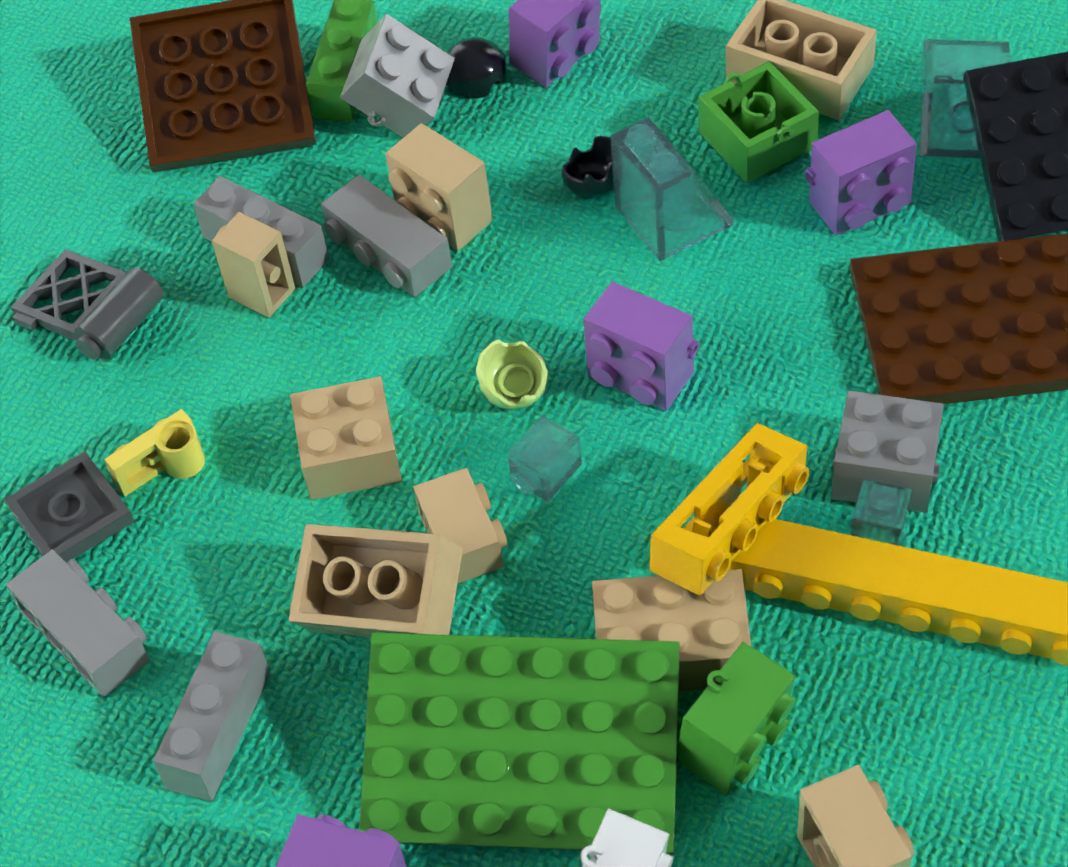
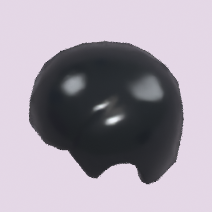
[446,37,506,98]
[562,136,626,198]

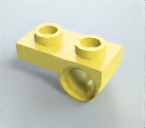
[104,409,205,497]

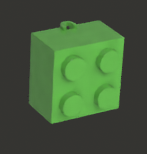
[699,61,819,183]
[677,641,796,796]

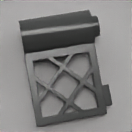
[11,249,164,360]

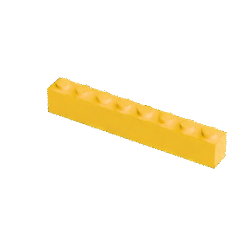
[711,519,1068,666]

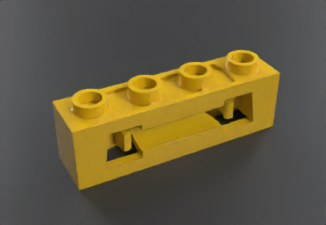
[649,423,809,596]

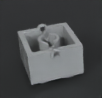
[340,14,455,138]
[831,391,944,513]

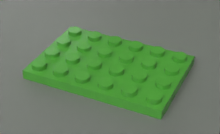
[359,633,680,854]

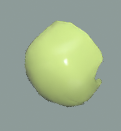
[476,340,548,410]

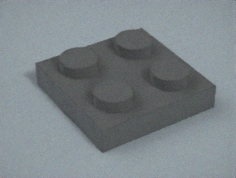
[4,452,134,562]

